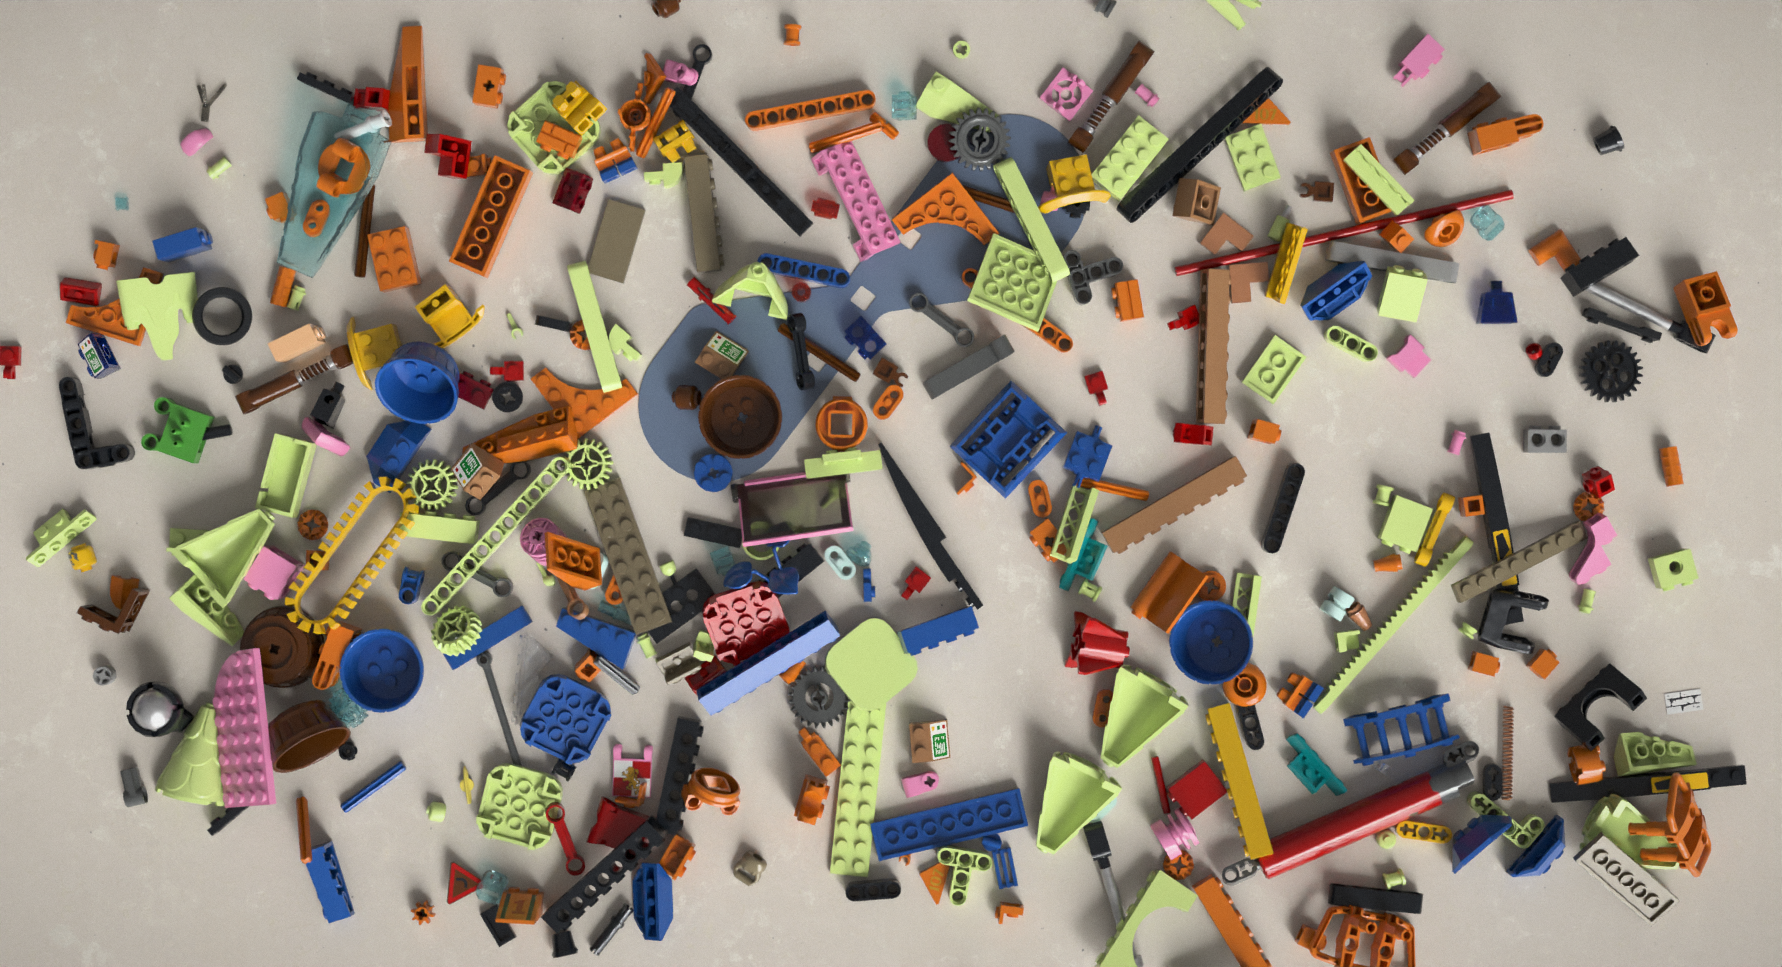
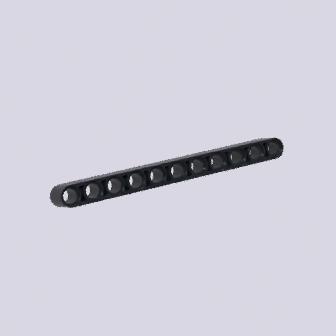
[1116,67,1283,223]

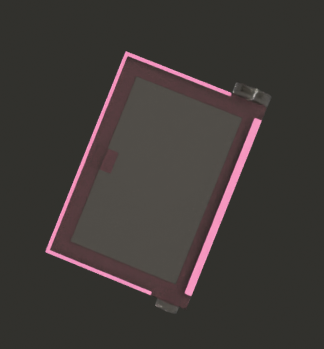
[731,472,853,547]

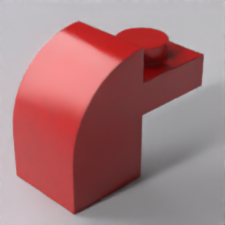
[353,87,391,111]
[1173,423,1214,446]

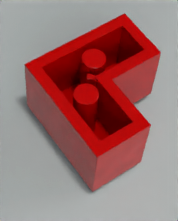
[424,134,472,179]

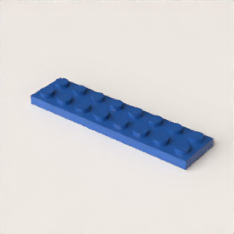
[870,788,1028,861]

